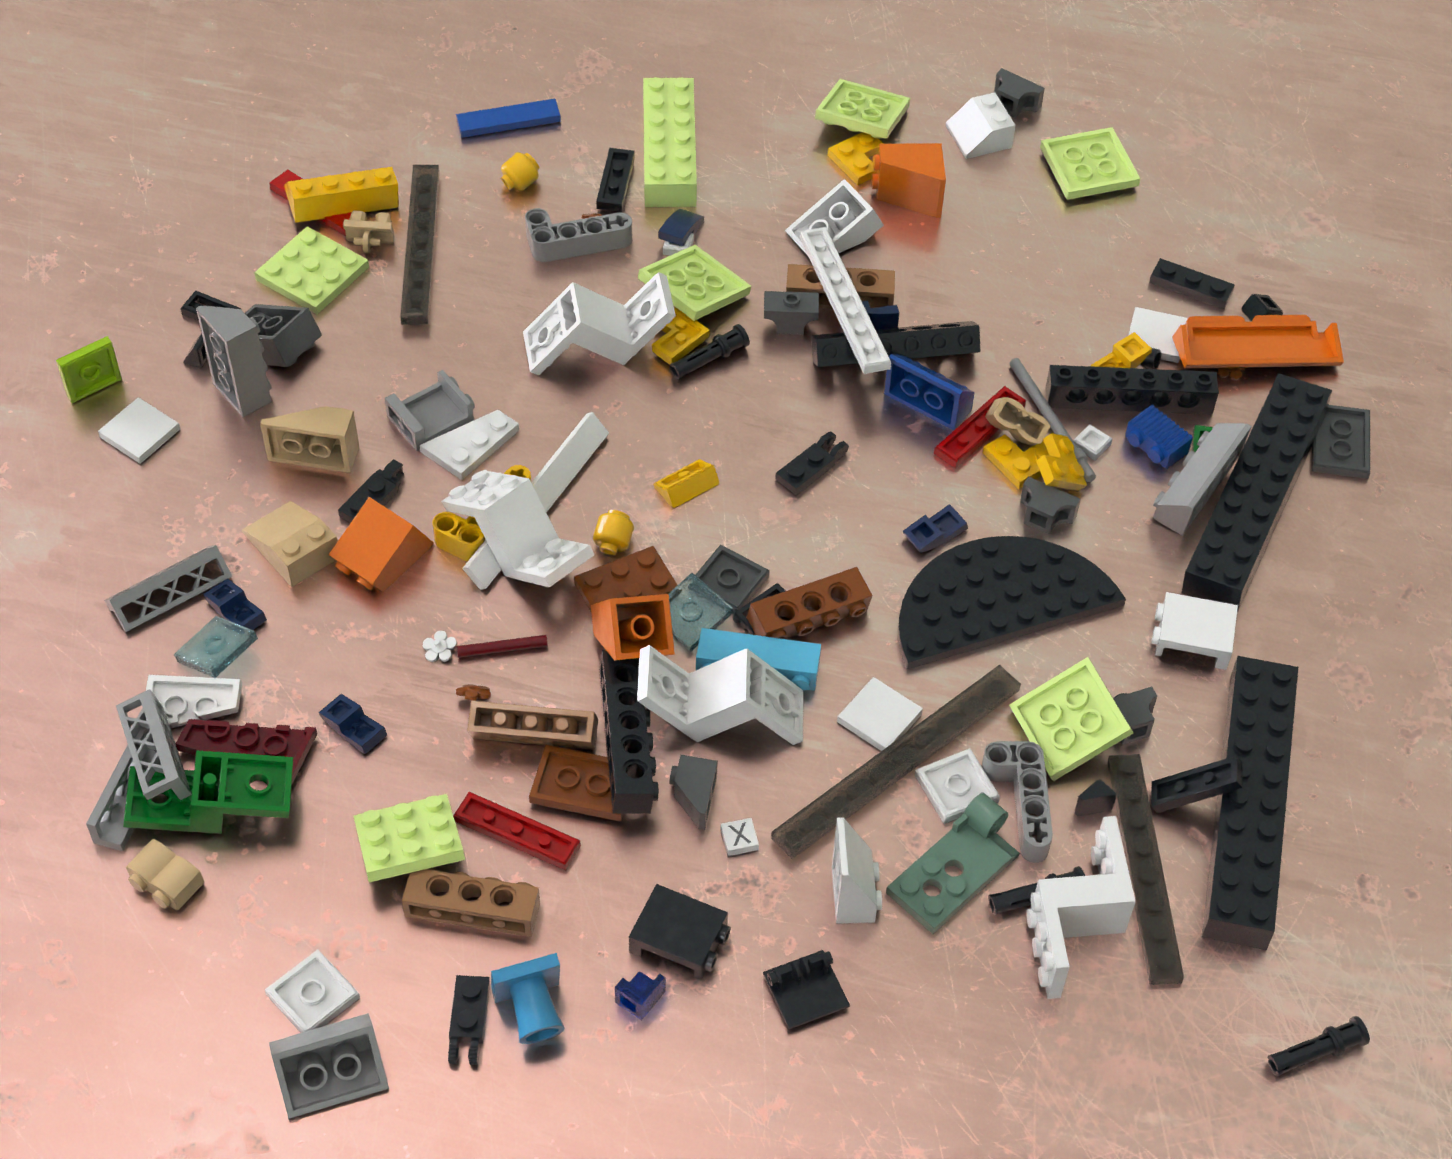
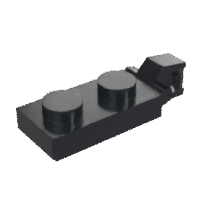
[338,459,404,522]

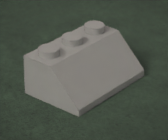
[269,1013,389,1119]

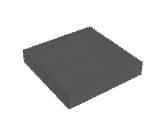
[688,544,770,614]

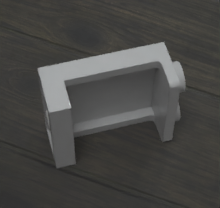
[385,370,475,451]

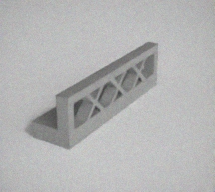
[104,545,233,632]
[116,689,192,800]
[86,727,161,851]

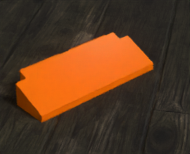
[1172,315,1344,368]

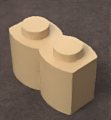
[985,397,1051,445]
[126,839,205,910]

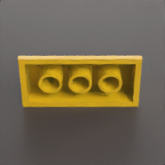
[284,167,399,223]

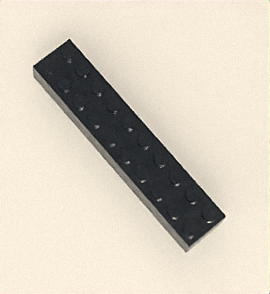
[1181,373,1332,612]
[1202,656,1299,950]

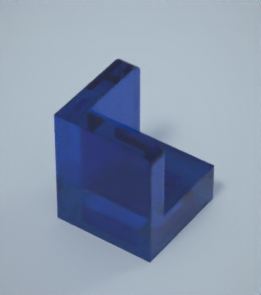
[615,972,666,1021]

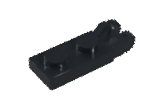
[775,431,849,495]
[448,975,490,1065]

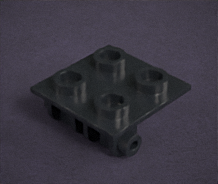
[763,950,850,1029]

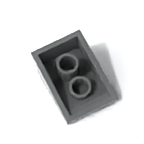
[245,304,322,367]

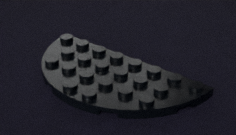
[898,536,1126,669]

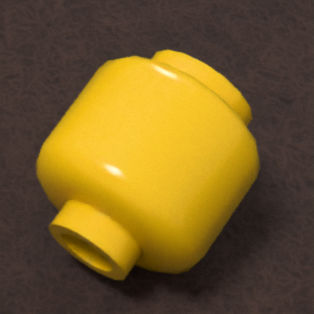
[501,152,540,191]
[593,510,634,555]

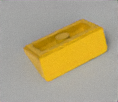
[653,459,719,508]

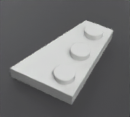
[419,410,519,480]
[146,675,242,729]

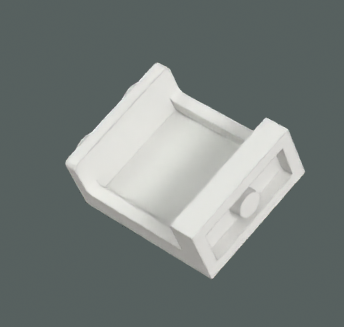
[1151,592,1238,670]

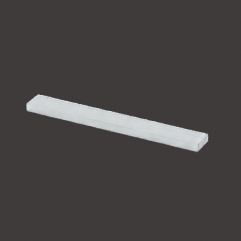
[800,227,891,374]
[462,412,609,590]

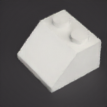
[946,92,1016,159]

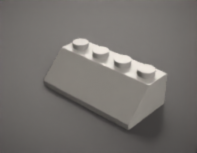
[196,305,272,417]
[1153,423,1252,536]

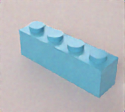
[696,628,821,691]

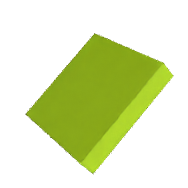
[56,336,122,403]

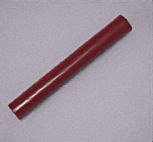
[456,635,548,658]

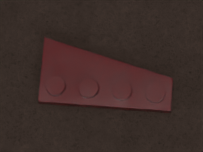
[175,719,317,784]

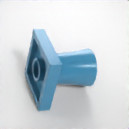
[491,953,565,1044]

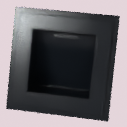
[1241,294,1283,321]
[183,333,207,368]
[1075,779,1117,816]

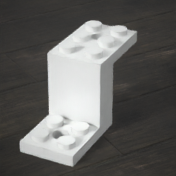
[523,272,676,376]
[441,470,595,587]
[637,645,803,745]
[1027,816,1135,999]

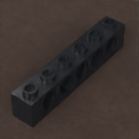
[811,321,981,367]
[1046,365,1219,415]
[599,650,659,814]

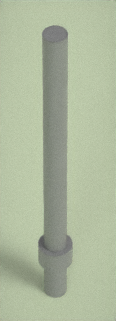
[1009,358,1096,482]

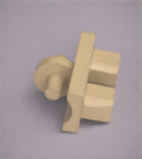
[343,210,395,253]

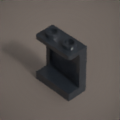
[629,884,731,980]

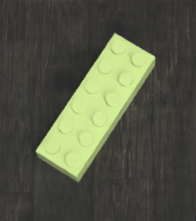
[643,77,697,207]

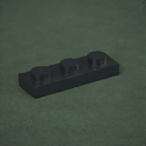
[596,148,635,212]
[1149,258,1235,309]
[1151,756,1243,813]

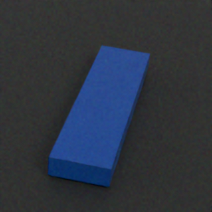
[456,99,561,138]

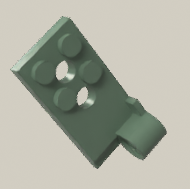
[886,793,1020,934]

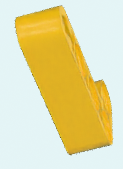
[432,465,531,562]

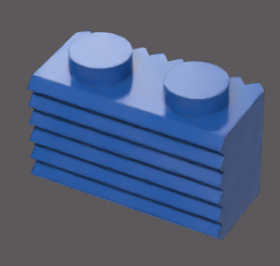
[1125,405,1193,469]

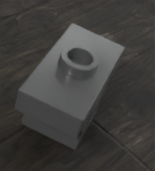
[994,68,1045,118]
[764,291,819,335]
[1020,476,1081,534]
[1113,686,1157,745]

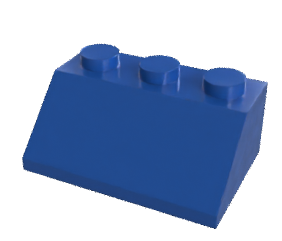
[884,354,975,431]

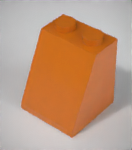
[871,143,946,218]
[329,497,434,592]
[591,594,675,661]

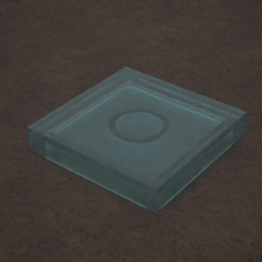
[669,573,734,652]
[174,616,258,678]

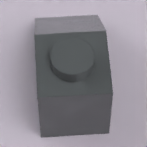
[669,755,718,830]

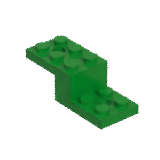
[123,750,293,834]

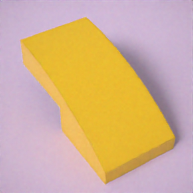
[1091,332,1152,368]

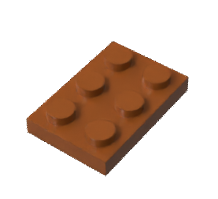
[574,546,679,612]
[529,745,623,822]

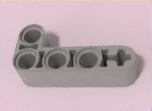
[525,208,632,262]
[982,741,1053,863]

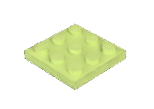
[815,79,911,139]
[1040,127,1140,200]
[254,226,369,314]
[638,245,751,321]
[1009,657,1134,781]
[353,794,465,882]

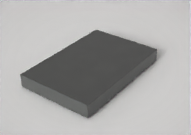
[1312,405,1370,479]

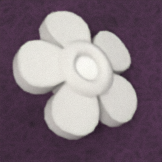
[422,631,457,662]

